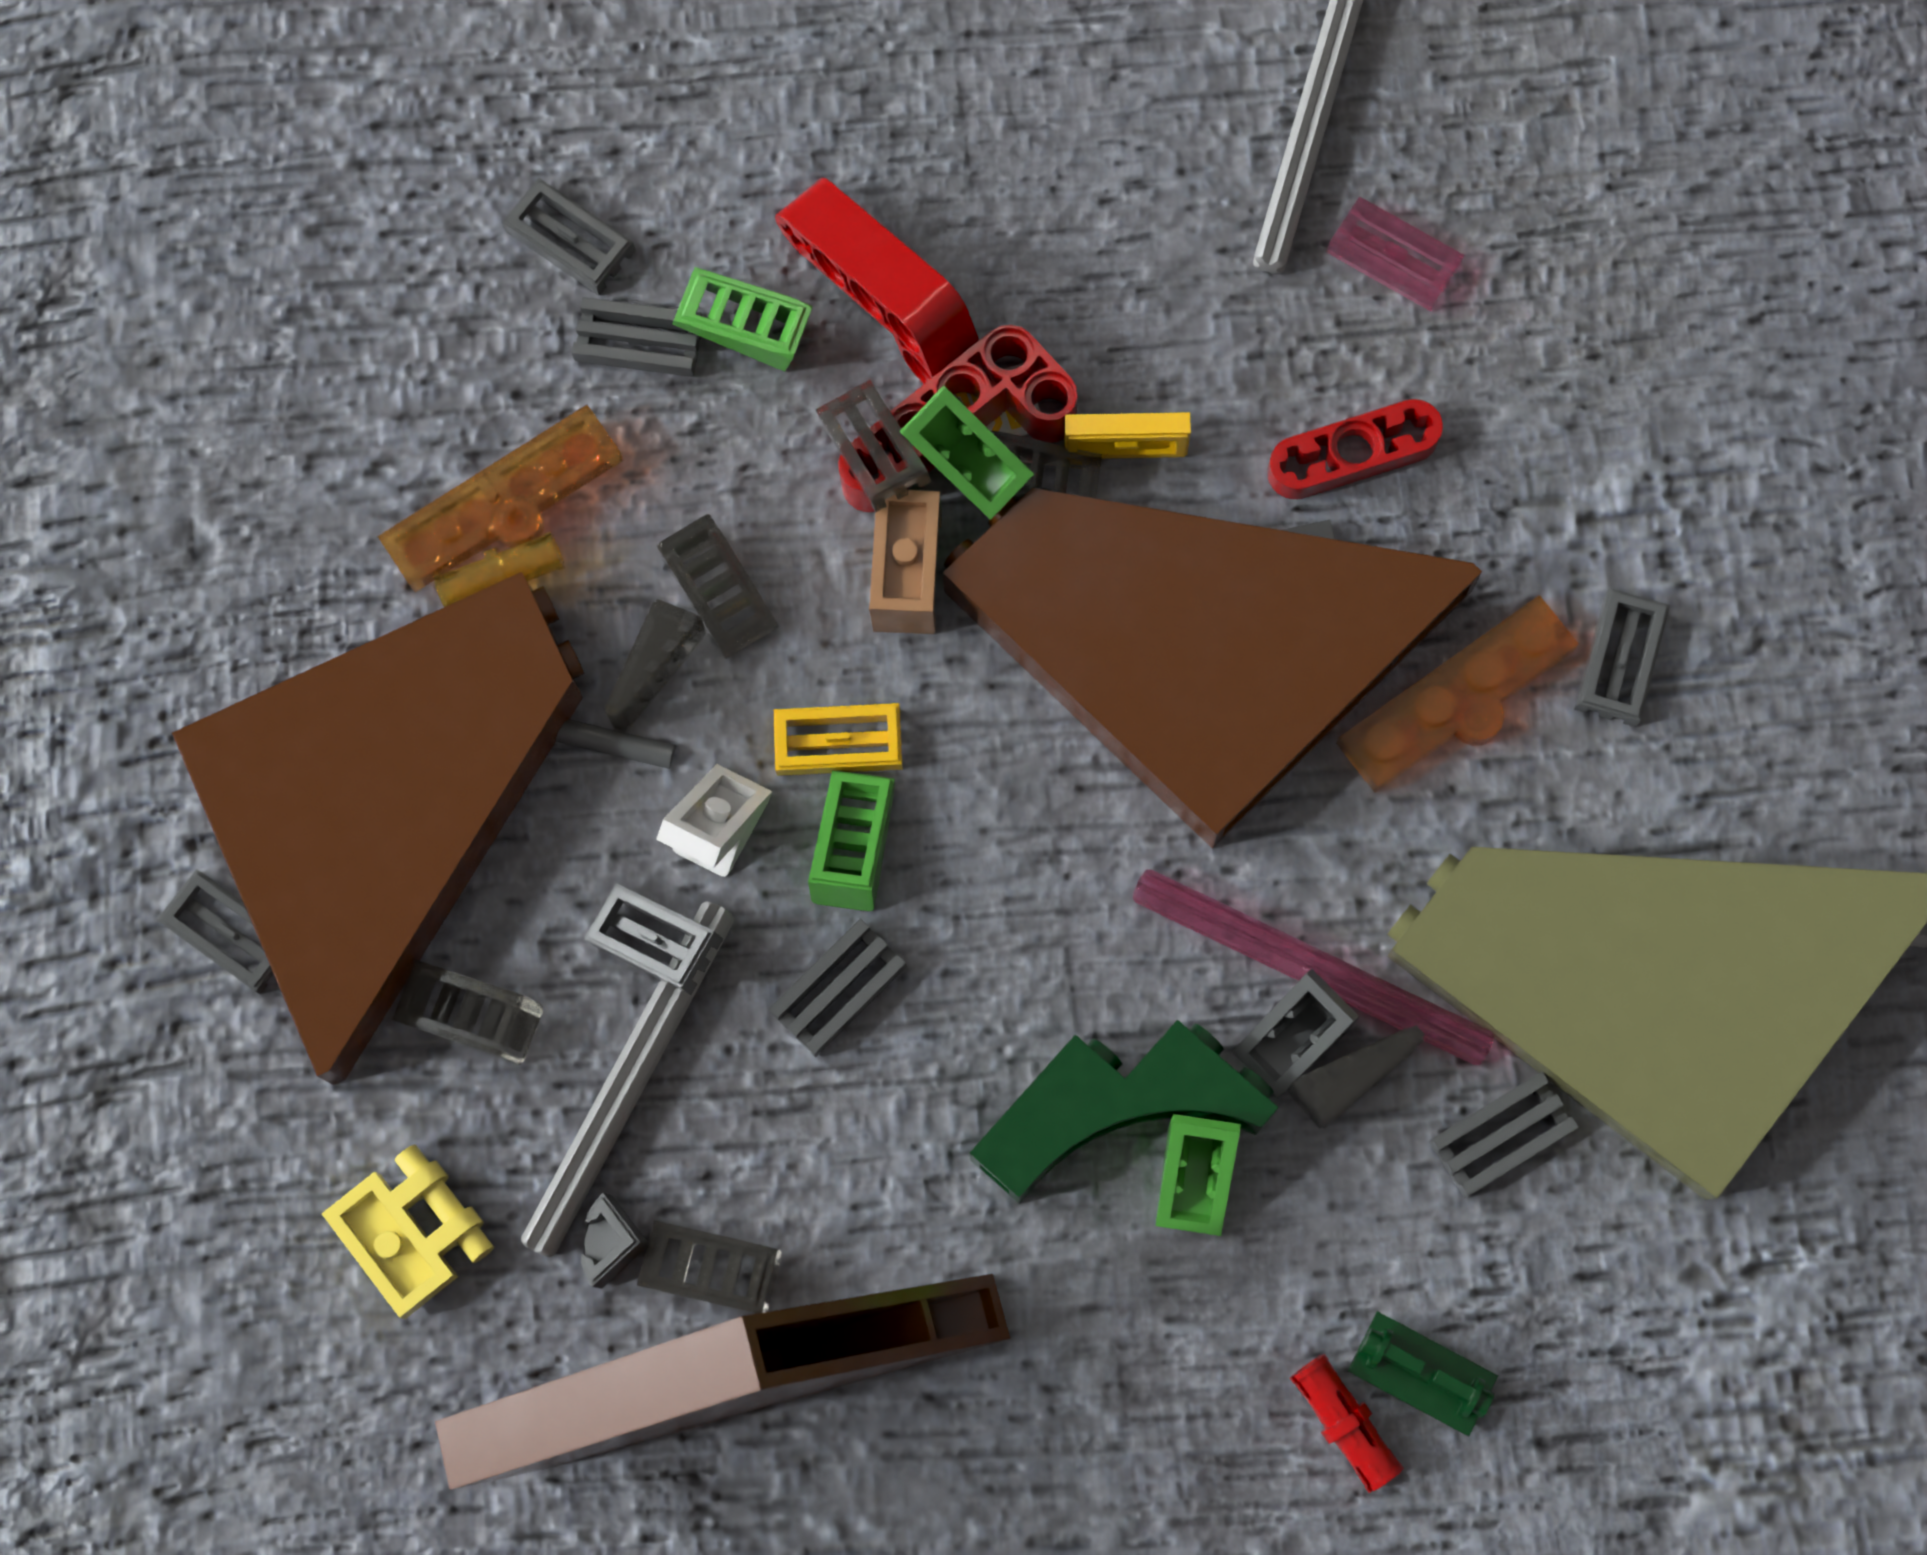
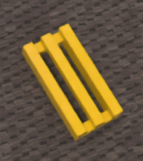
[1064,412,1191,459]
[773,703,903,776]

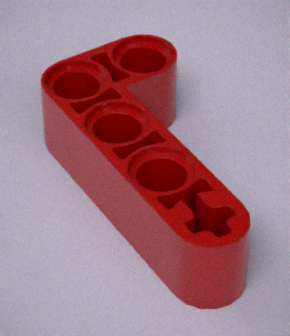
[775,178,979,384]
[838,325,1078,512]

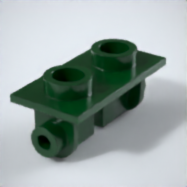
[1347,1311,1498,1437]

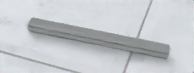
[1253,0,1363,274]
[521,901,734,1257]

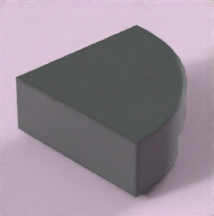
[581,1193,650,1289]

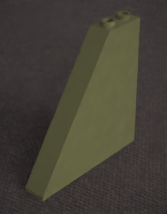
[1387,847,1927,1200]

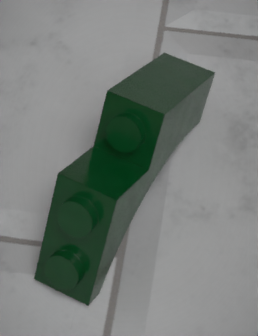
[969,1019,1279,1204]

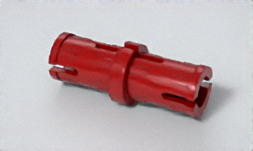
[1290,1353,1404,1493]

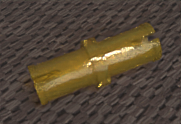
[433,531,565,607]

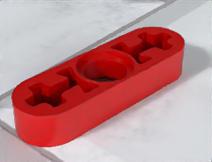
[1267,399,1443,500]

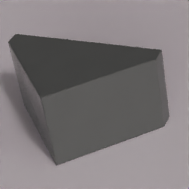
[1232,969,1360,1099]

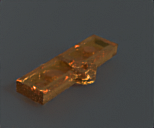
[377,404,624,593]
[1336,595,1579,793]

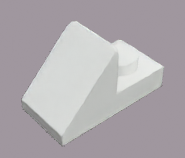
[656,764,772,877]

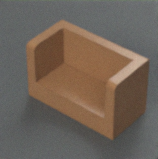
[869,489,942,634]

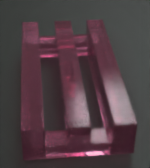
[1326,196,1465,312]

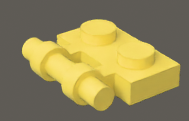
[322,1144,494,1319]

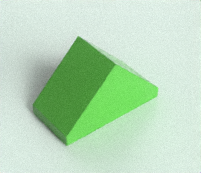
[899,385,1034,520]
[1156,1114,1240,1236]

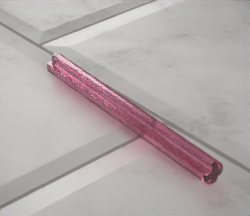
[1133,869,1494,1065]

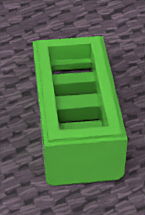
[672,267,813,372]
[808,770,895,911]

